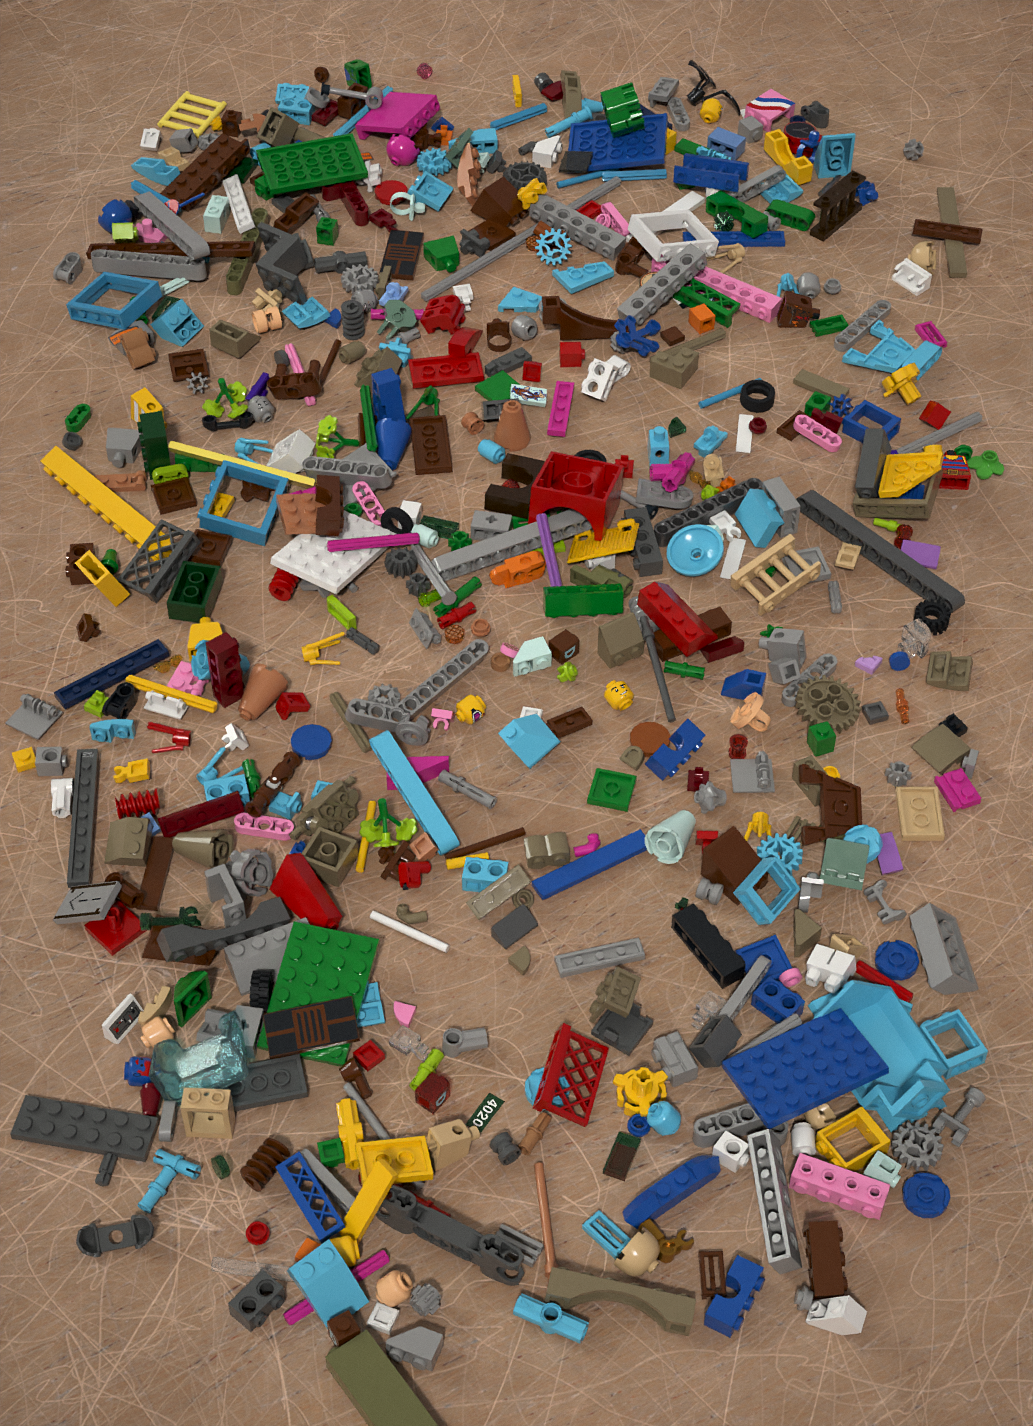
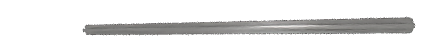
[421,176,621,301]

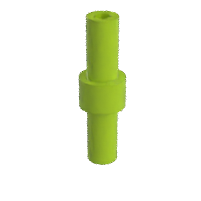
[873,518,912,534]

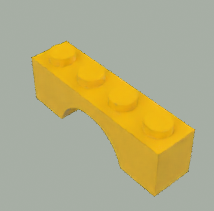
[764,129,813,185]

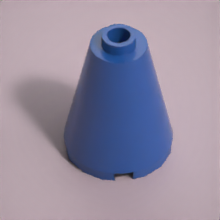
[375,418,412,470]

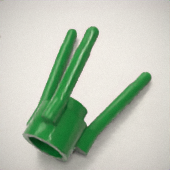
[406,385,440,419]

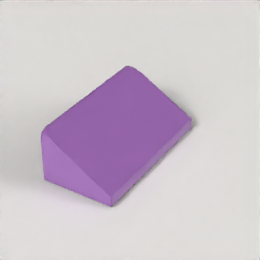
[901,540,941,569]

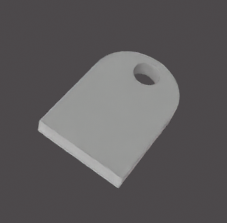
[636,478,693,509]

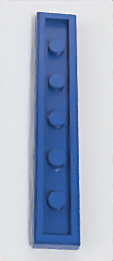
[683,231,785,247]
[532,829,647,901]

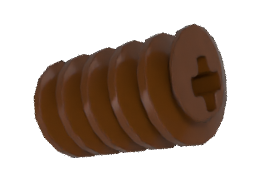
[240,1138,290,1192]

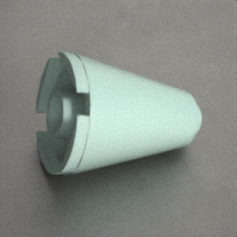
[645,810,696,864]

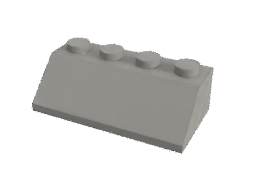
[910,903,979,995]
[224,917,310,996]

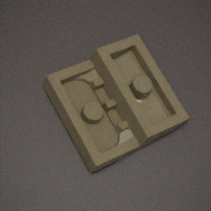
[926,651,973,691]
[912,724,971,775]

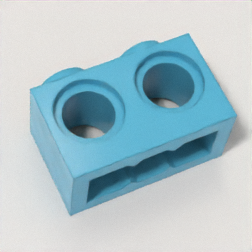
[278,96,315,125]
[203,774,250,807]
[462,857,508,892]

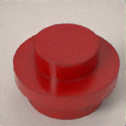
[246,1221,270,1245]

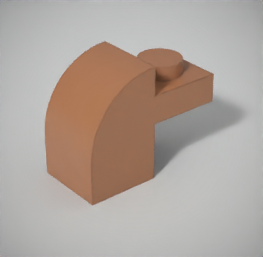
[238,113,266,140]

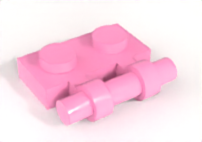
[167,661,210,696]

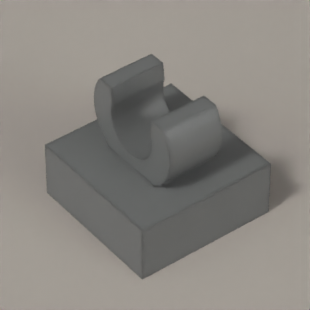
[487,150,506,174]

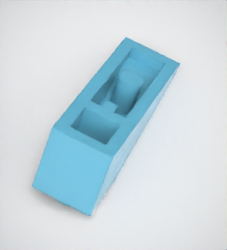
[449,128,498,154]

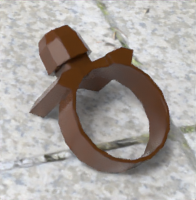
[487,318,511,352]

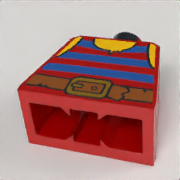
[939,450,971,490]

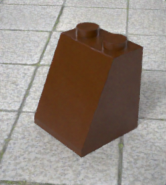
[470,176,530,227]
[701,826,768,906]

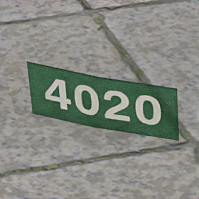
[465,1093,505,1133]

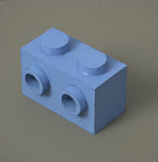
[707,127,746,161]

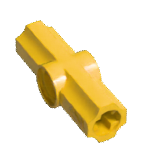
[336,1098,364,1170]

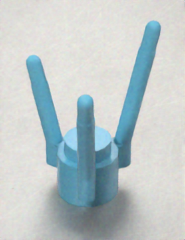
[776,273,799,297]
[234,437,273,464]
[196,747,243,786]

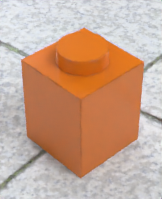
[688,304,715,334]

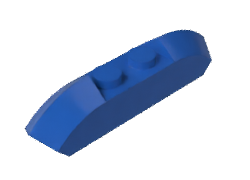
[622,1155,721,1229]

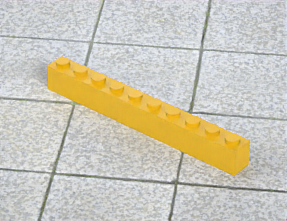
[40,446,175,562]

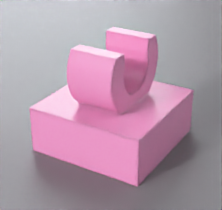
[431,708,455,731]

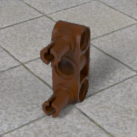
[615,236,649,278]
[267,360,322,400]

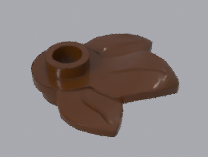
[241,481,274,502]

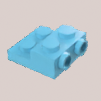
[407,171,454,212]

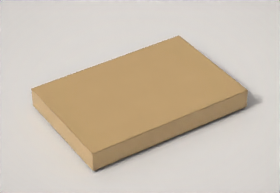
[895,787,945,841]

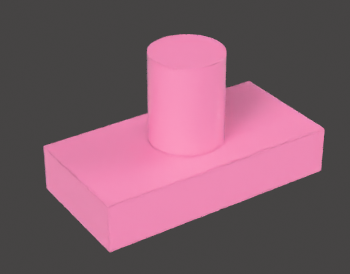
[135,219,168,243]

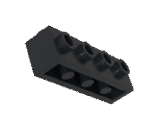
[671,904,746,989]

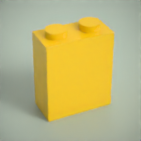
[75,550,130,607]

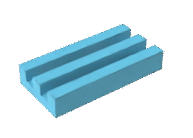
[582,1210,631,1260]

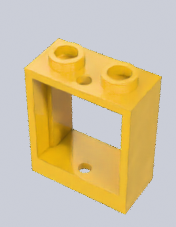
[815,1106,891,1172]

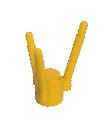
[301,632,345,665]
[744,812,772,841]

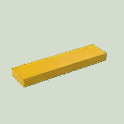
[339,1159,398,1244]

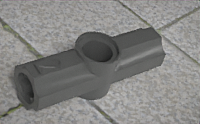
[314,251,367,274]

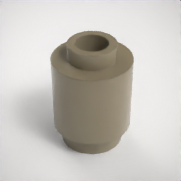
[338,341,365,364]

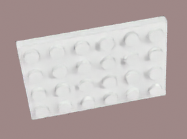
[270,510,396,594]

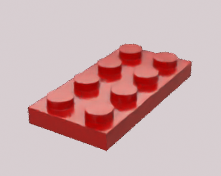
[408,352,484,389]

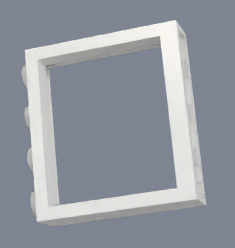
[628,209,719,262]

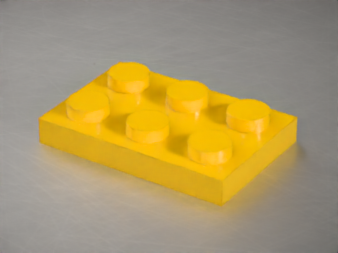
[355,1136,433,1186]

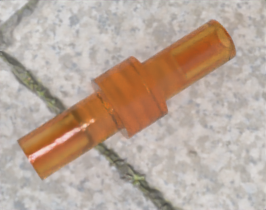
[896,688,909,724]

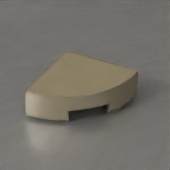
[508,946,530,975]

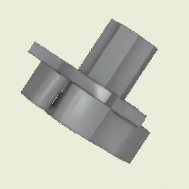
[225,849,273,901]

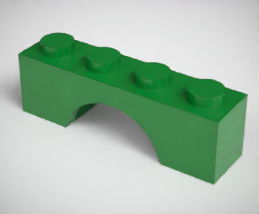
[706,190,769,238]

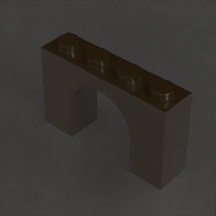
[484,453,545,519]

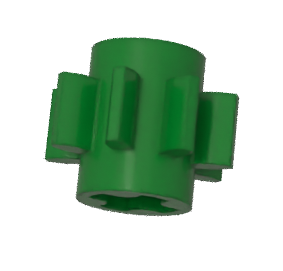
[448,531,472,552]

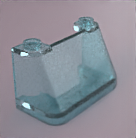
[148,1010,249,1106]

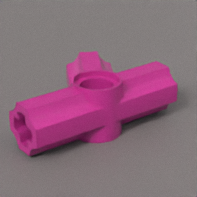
[649,452,695,493]

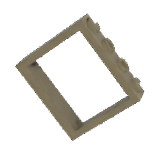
[853,468,943,519]

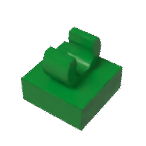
[317,1138,345,1168]

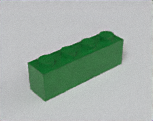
[543,583,624,618]

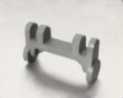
[863,880,907,925]

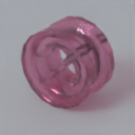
[417,63,433,79]

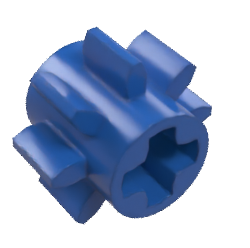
[830,394,854,417]

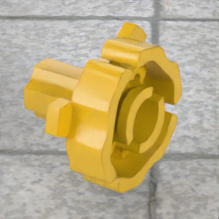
[882,362,922,405]
[613,1067,668,1117]

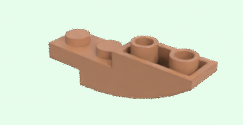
[457,142,481,207]

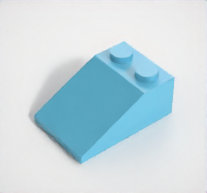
[814,133,856,179]
[287,1239,369,1330]

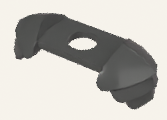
[76,1215,154,1257]

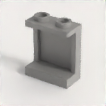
[204,864,246,928]

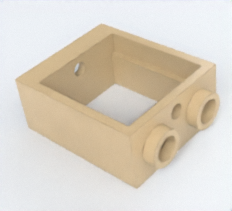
[181,1087,235,1139]

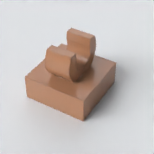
[409,832,439,861]

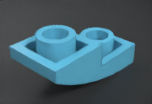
[89,719,136,743]

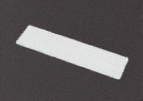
[736,414,754,453]
[720,538,746,579]

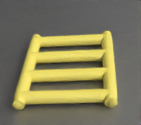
[157,91,227,138]

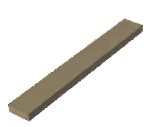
[937,187,967,278]

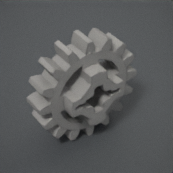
[341,264,379,294]
[891,1121,943,1172]

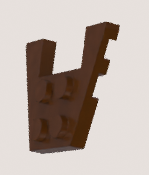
[799,764,862,846]

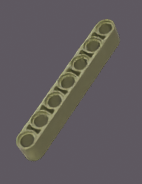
[226,208,269,295]

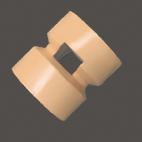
[252,306,282,334]

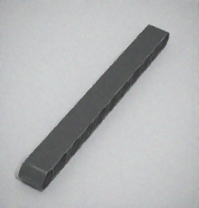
[796,490,965,613]

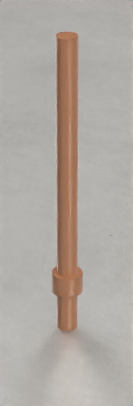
[534,1162,559,1282]

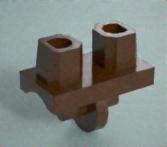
[378,840,416,881]

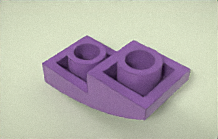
[877,832,903,876]

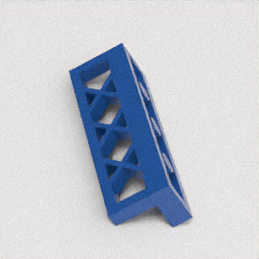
[275,1152,346,1244]

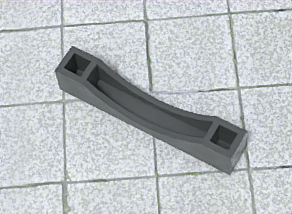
[157,897,290,962]

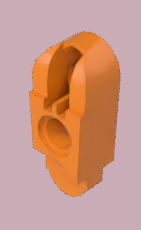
[489,551,546,588]

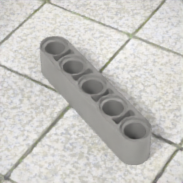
[302,456,392,489]

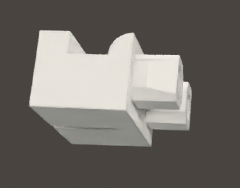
[805,944,857,994]

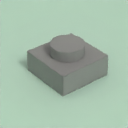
[962,749,979,779]

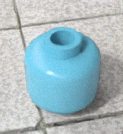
[647,1101,681,1136]

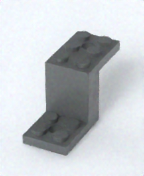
[256,222,308,305]

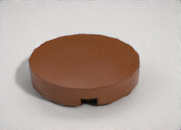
[630,722,670,757]

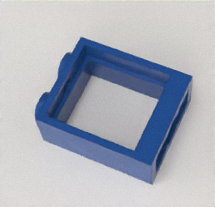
[842,400,901,443]

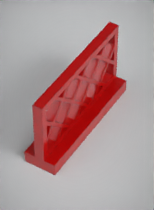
[532,1023,609,1127]

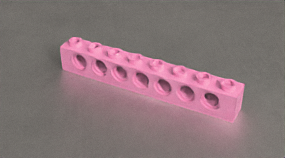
[651,254,782,323]

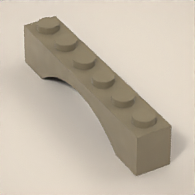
[544,1267,696,1336]

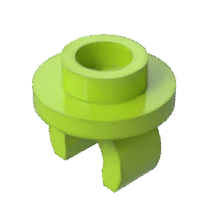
[701,485,719,501]
[557,662,578,682]

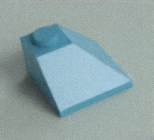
[498,714,560,769]

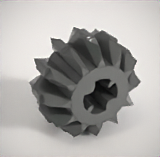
[384,547,417,579]

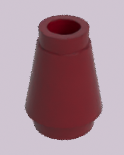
[140,1083,163,1117]

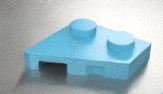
[498,287,542,313]

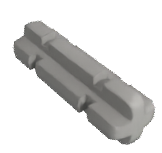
[828,581,842,614]

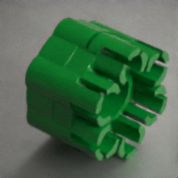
[600,82,645,138]

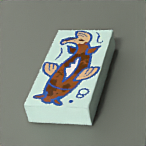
[510,384,547,407]

